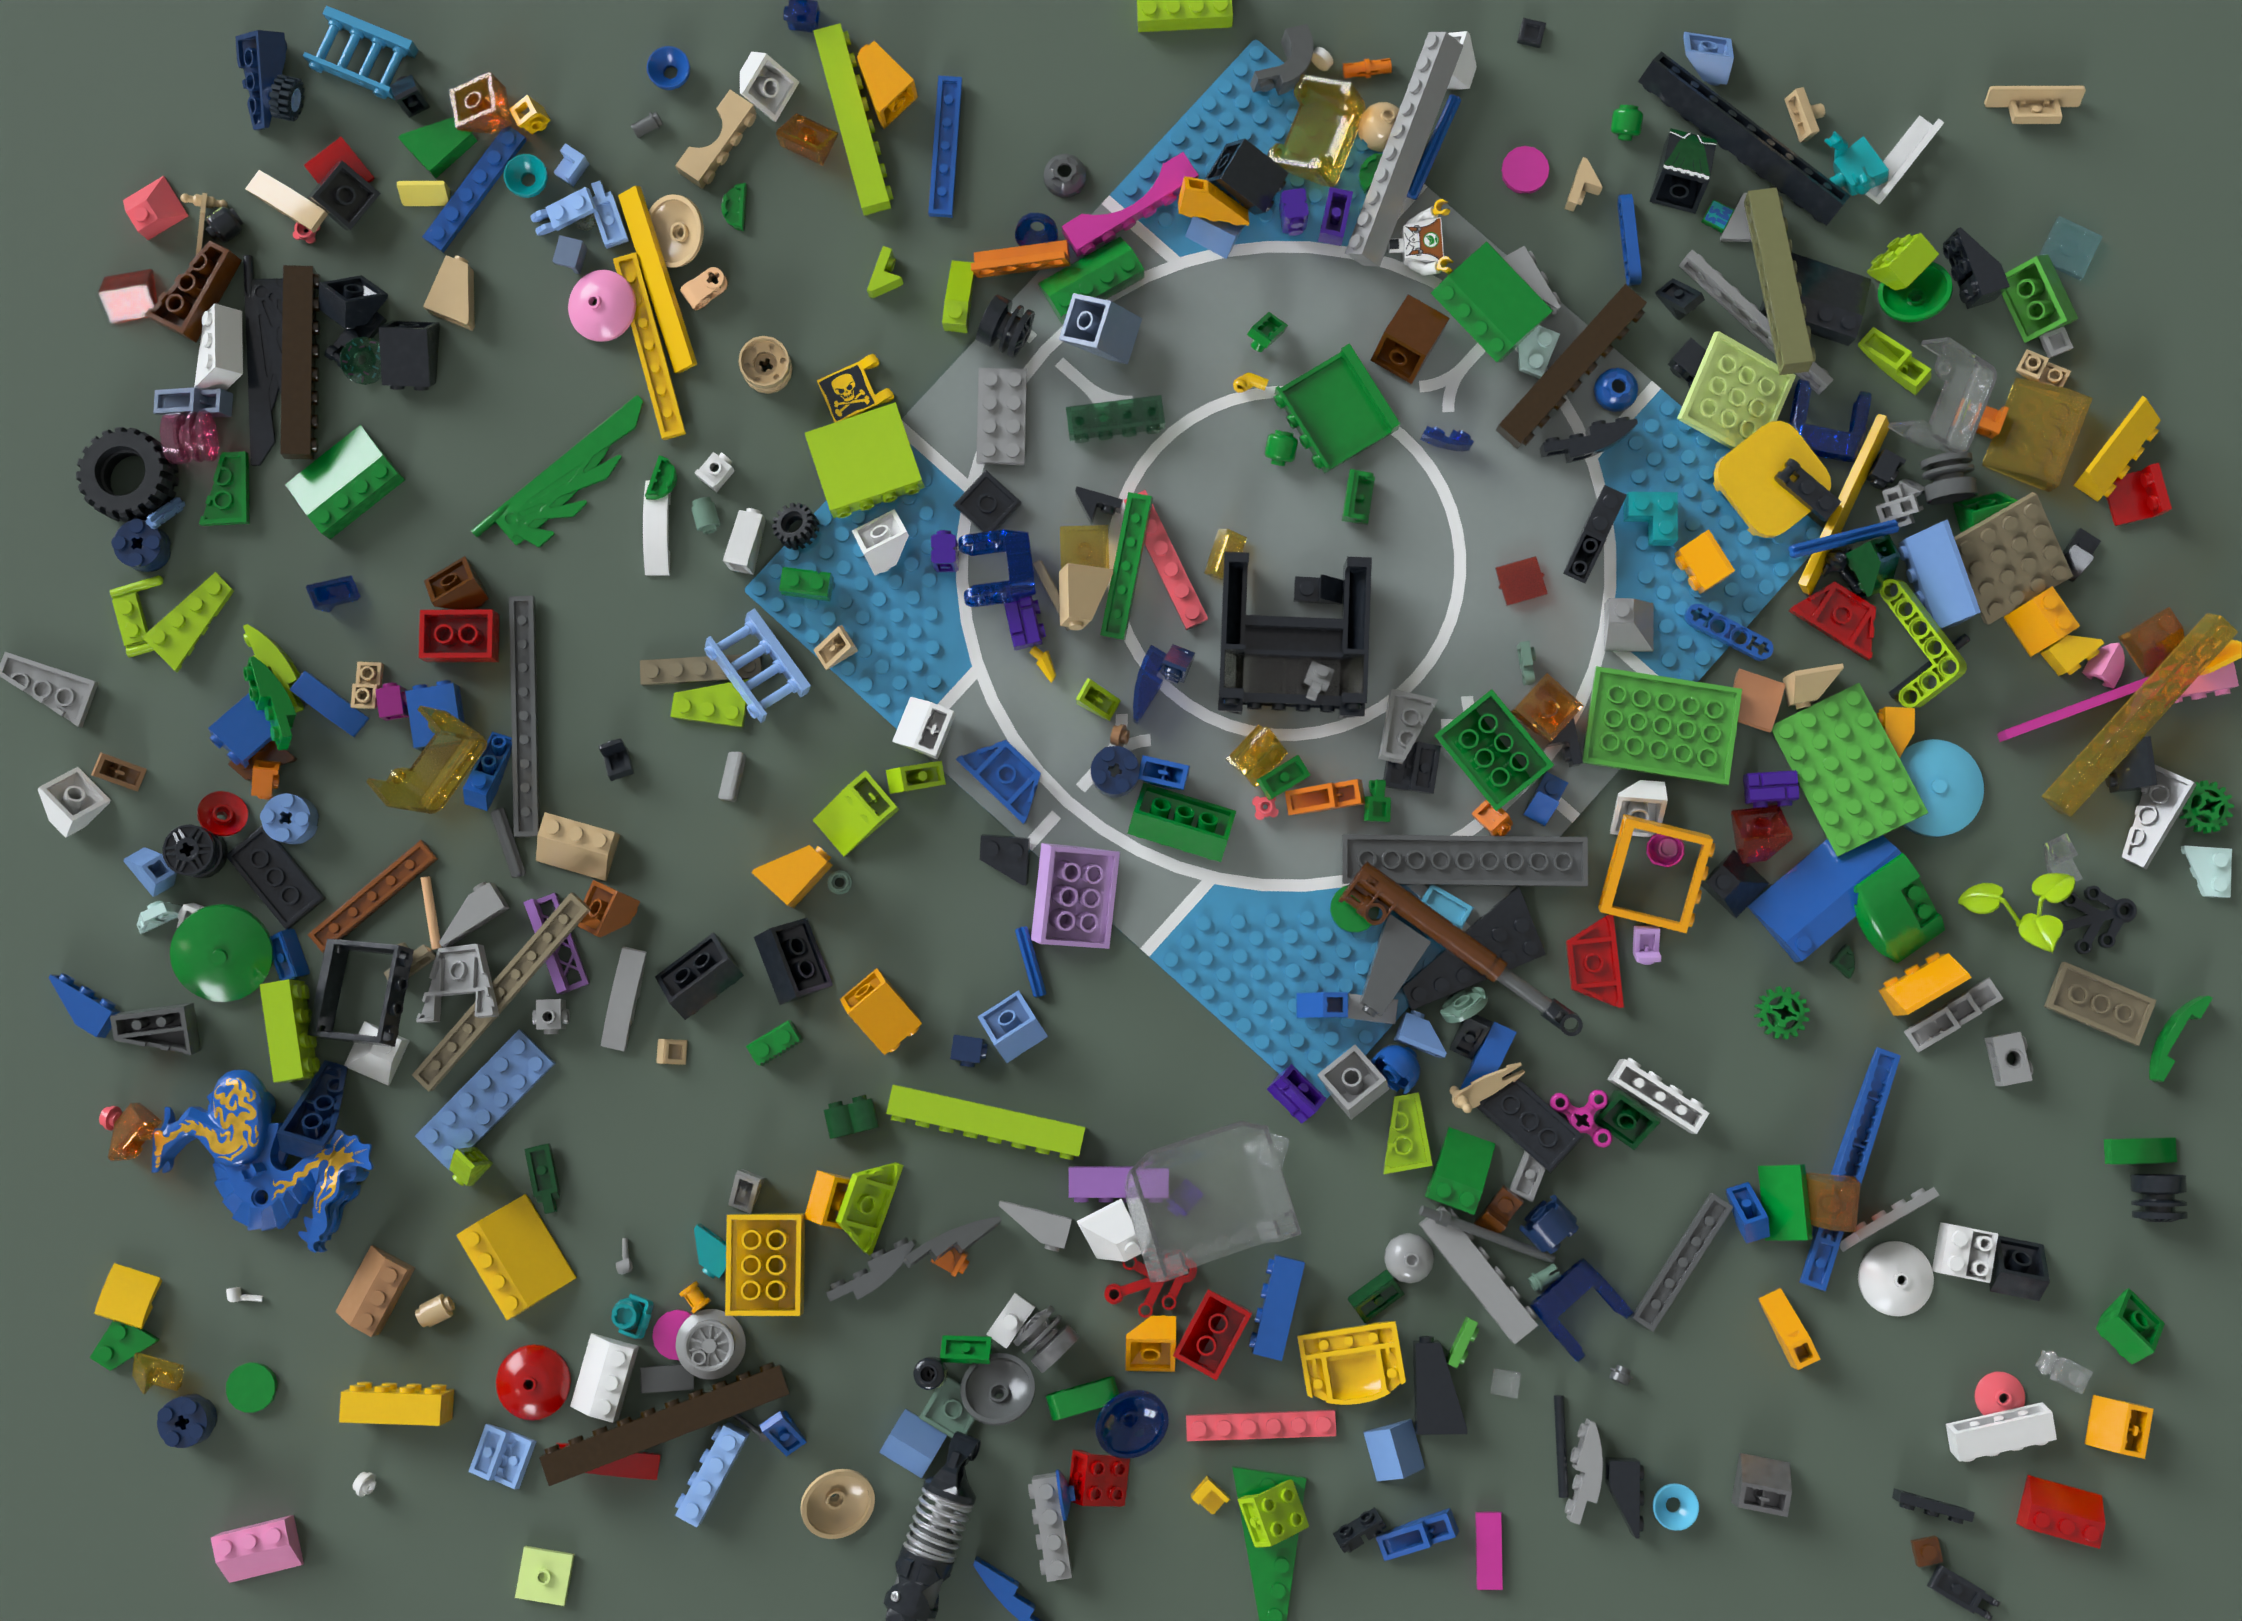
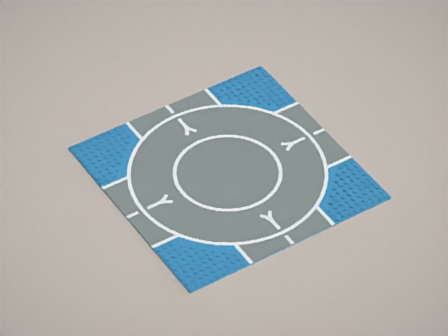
[745,40,1823,1098]

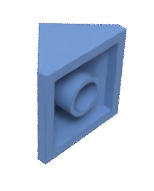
[1185,217,1245,259]
[879,1409,947,1478]
[1363,1419,1425,1481]

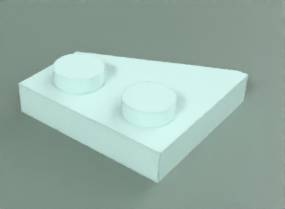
[1517,325,1560,379]
[2181,846,2232,898]
[137,901,182,934]

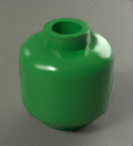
[1611,105,1643,141]
[1264,430,1298,466]

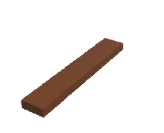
[307,840,438,953]

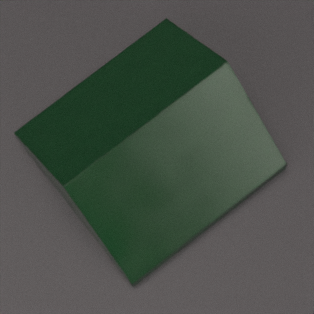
[1594,1090,1662,1150]

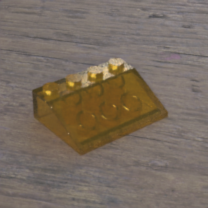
[1982,378,2093,492]

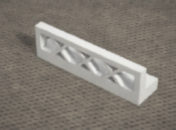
[1865,115,1944,204]

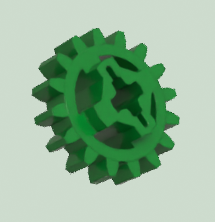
[2179,780,2234,834]
[1754,986,1810,1040]

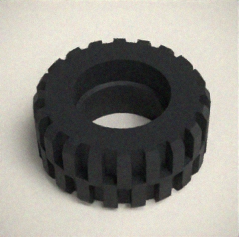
[76,427,179,523]

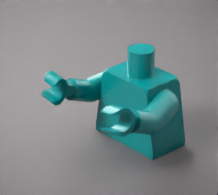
[1824,131,1889,196]

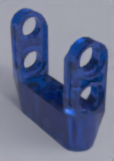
[1789,379,1871,462]
[958,530,1036,607]
[1530,1258,1634,1362]

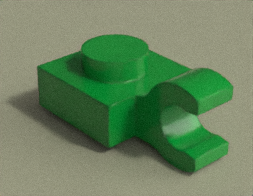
[1364,779,1391,822]

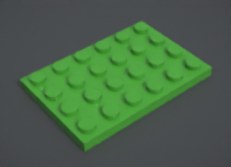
[1582,666,1742,786]
[1771,683,1928,857]

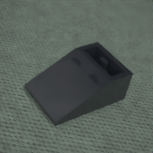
[1943,227,2010,309]

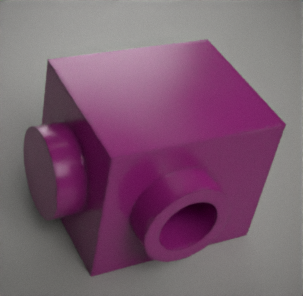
[375,683,409,721]

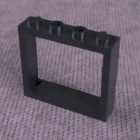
[308,939,414,1047]

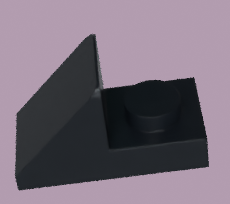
[1655,278,1705,320]
[1075,486,1123,525]
[2063,528,2101,582]
[1293,575,1343,605]
[1546,715,1583,768]
[1449,1014,1492,1060]

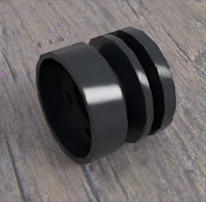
[976,294,1035,358]
[162,824,228,879]
[2130,1174,2188,1222]

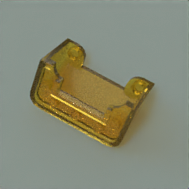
[1268,74,1365,187]

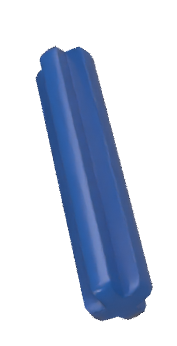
[1015,926,1046,998]

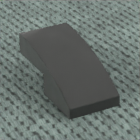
[640,1364,694,1393]

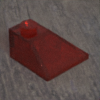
[1731,805,1793,864]

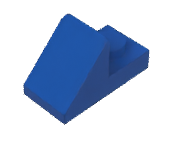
[1523,771,1568,826]
[759,1410,807,1457]

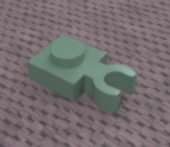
[1516,641,1536,686]

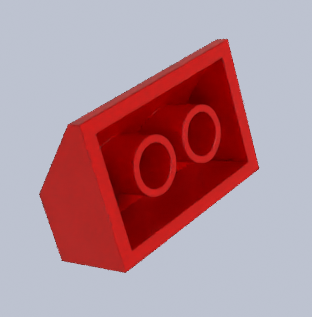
[1173,1289,1252,1381]
[2016,1475,2106,1549]

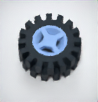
[269,74,305,122]

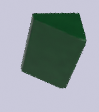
[1348,1270,1405,1323]

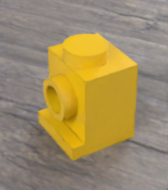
[509,95,551,135]

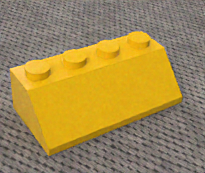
[2073,396,2161,502]

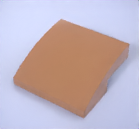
[1733,669,1785,733]

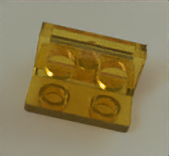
[1226,724,1287,787]

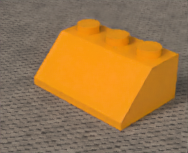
[1878,952,1972,1016]

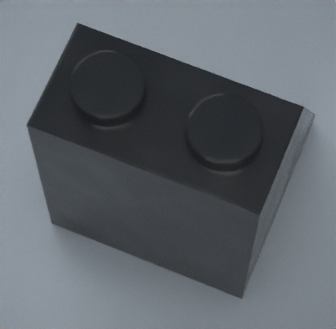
[1204,139,1289,215]
[379,320,440,391]

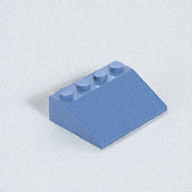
[1898,520,1981,630]

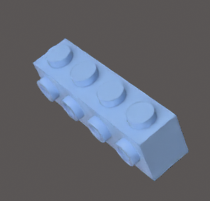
[675,1422,750,1527]

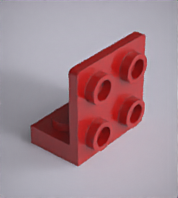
[2106,463,2172,526]
[1069,1450,1130,1507]

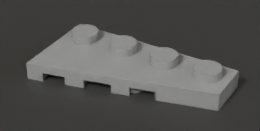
[0,652,99,728]

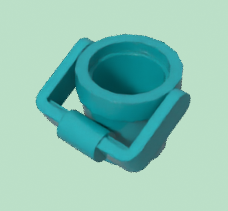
[611,1293,654,1339]

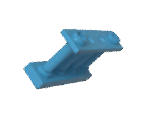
[303,5,418,100]

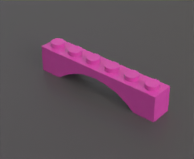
[1062,152,1199,257]

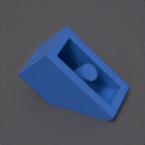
[1725,1182,1770,1244]

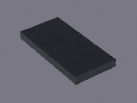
[225,826,326,930]
[1476,1072,1584,1174]

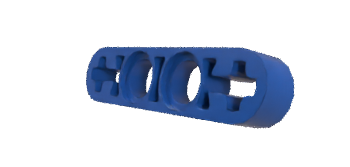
[1617,194,1642,286]
[1684,604,1774,661]

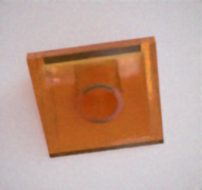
[776,113,838,166]

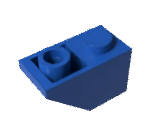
[1296,992,1348,1018]

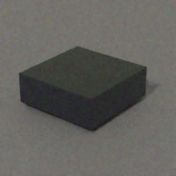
[1517,18,1546,48]

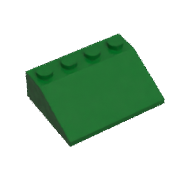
[1431,241,1553,363]
[285,425,405,540]
[1434,689,1554,811]

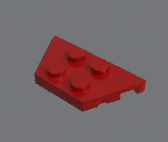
[1789,582,1876,661]
[1566,914,1624,1008]

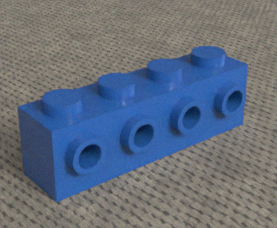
[1249,1254,1305,1361]

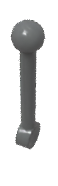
[733,1414,768,1442]

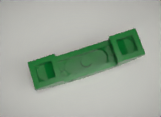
[2149,996,2213,1082]

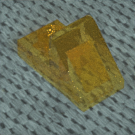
[132,1352,184,1394]

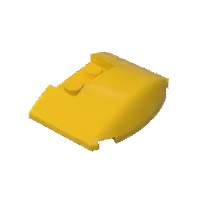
[1297,1321,1406,1405]

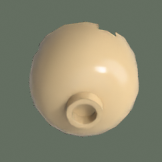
[1357,102,1399,152]

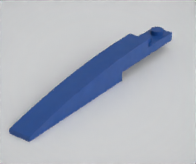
[1799,1047,1901,1291]

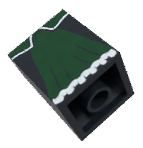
[1649,128,1717,214]

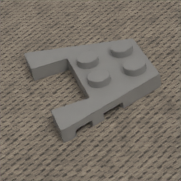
[416,944,499,1024]

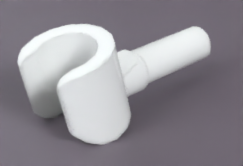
[226,1287,263,1302]

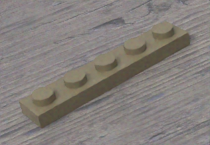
[640,654,762,686]

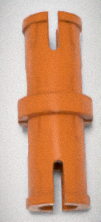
[1343,58,1392,79]

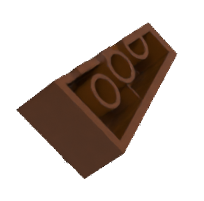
[144,241,242,343]

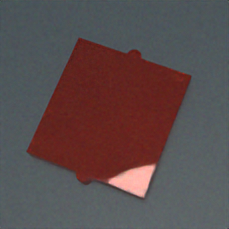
[1495,556,1548,606]

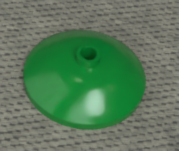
[1878,262,1953,322]

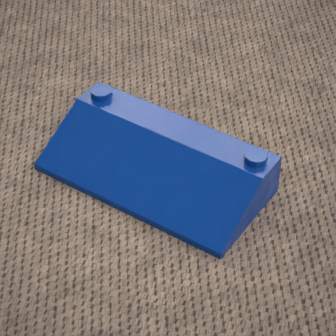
[1747,835,1901,962]

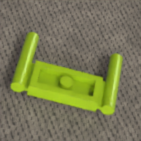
[110,575,163,658]

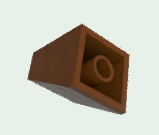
[1370,294,1450,384]

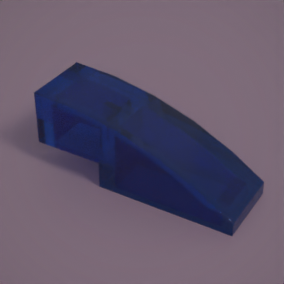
[1133,645,1167,725]

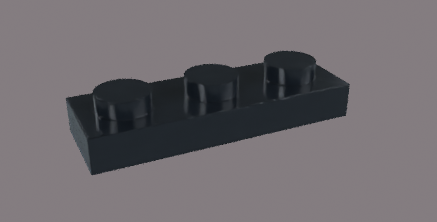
[1892,1488,1975,1524]

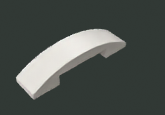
[643,481,671,576]

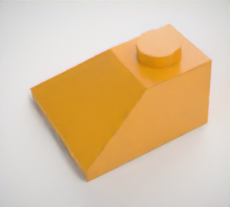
[1125,1315,1176,1372]

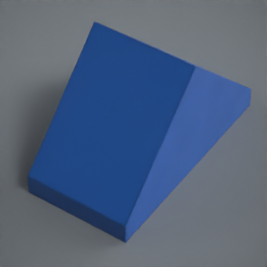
[1138,755,1190,790]

